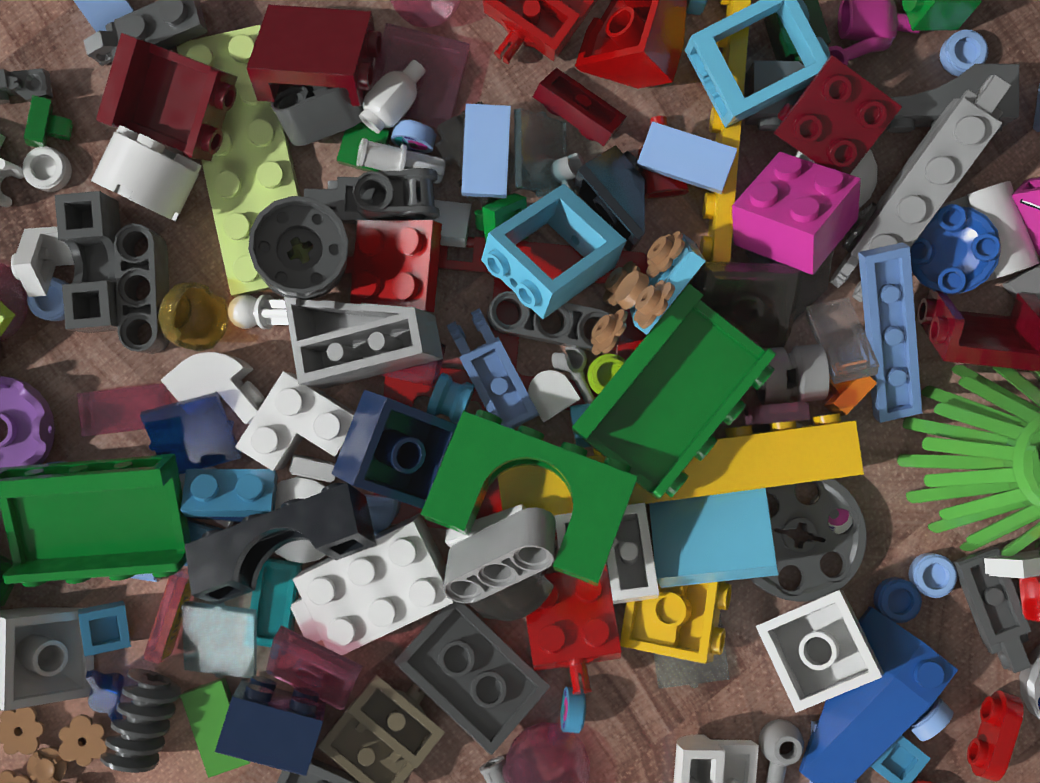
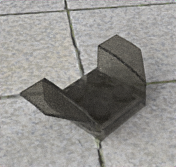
[671,244,834,348]

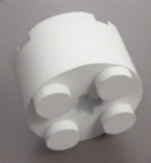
[91,125,202,222]

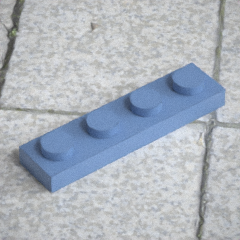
[858,242,922,423]

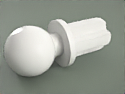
[228,294,288,329]

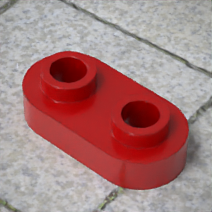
[967,690,1024,782]

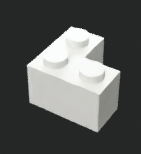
[235,371,355,471]
[554,503,659,604]

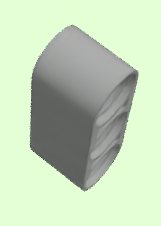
[443,507,556,603]

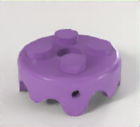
[0,376,55,468]

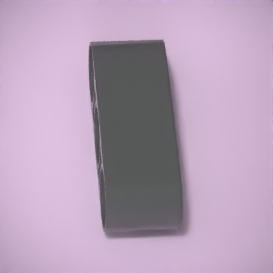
[114,223,171,354]
[487,291,610,351]

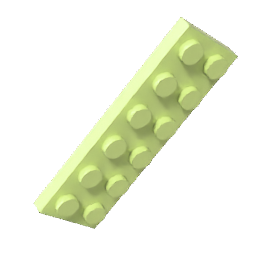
[176,25,312,297]

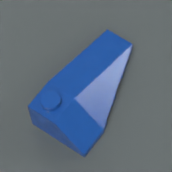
[799,606,958,783]

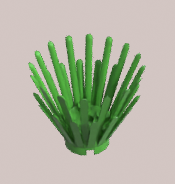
[897,365,1040,556]

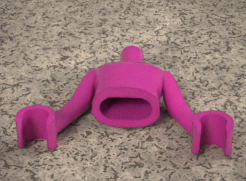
[828,0,920,66]

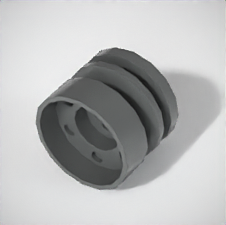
[248,196,348,300]

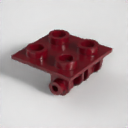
[774,55,902,175]

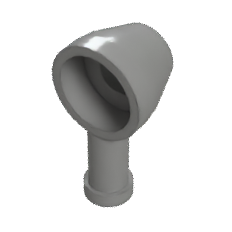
[759,719,804,783]

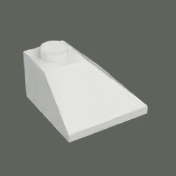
[0,607,94,711]

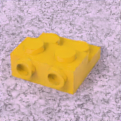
[620,562,732,664]

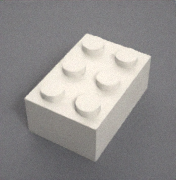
[293,513,454,660]

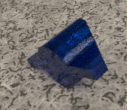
[85,669,125,721]

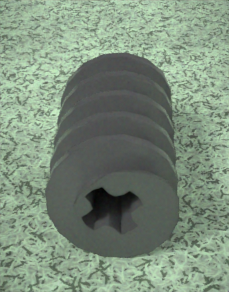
[100,669,181,773]

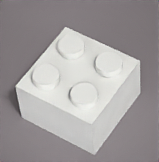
[756,590,884,713]

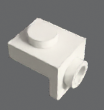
[11,227,74,297]

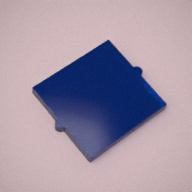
[140,392,242,475]

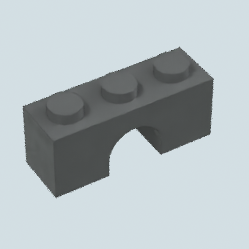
[55,191,121,333]

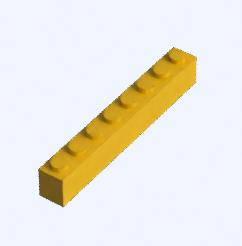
[498,413,864,516]

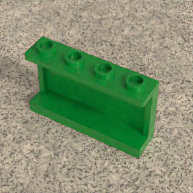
[572,284,777,499]
[0,454,191,587]

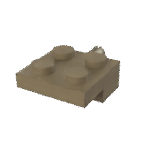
[317,674,445,783]

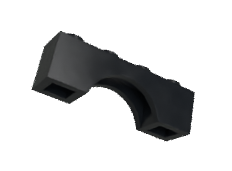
[185,483,377,605]

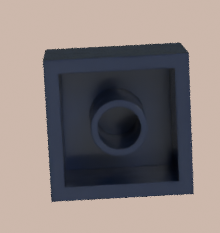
[332,389,457,509]
[215,676,326,776]

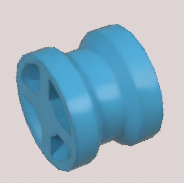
[426,373,475,424]

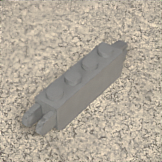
[830,75,1011,302]

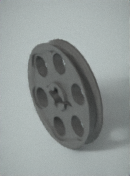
[749,479,867,602]

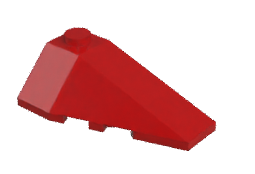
[575,0,687,89]

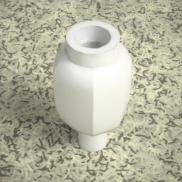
[359,60,426,134]

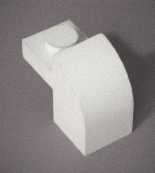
[161,352,265,424]

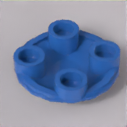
[910,204,1002,295]

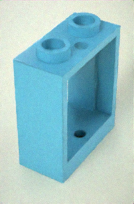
[685,0,830,128]
[481,184,627,319]

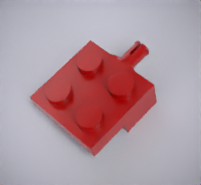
[483,0,598,64]
[344,220,442,313]
[521,565,622,695]

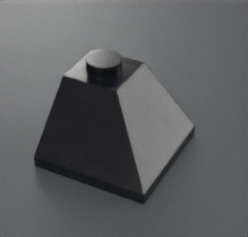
[574,145,645,251]

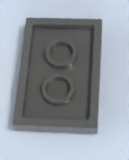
[393,601,550,755]

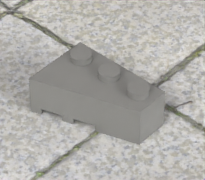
[284,297,443,389]

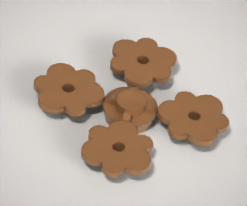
[591,231,685,355]
[0,707,108,783]

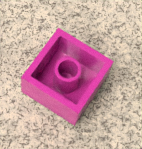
[732,152,861,275]

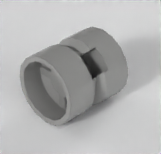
[756,344,830,405]

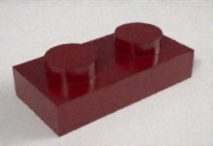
[532,67,627,147]

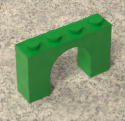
[421,410,638,586]

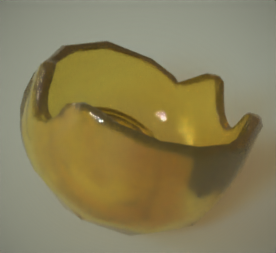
[158,281,229,352]

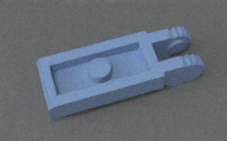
[446,308,539,429]

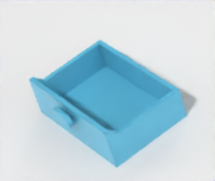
[649,488,779,588]

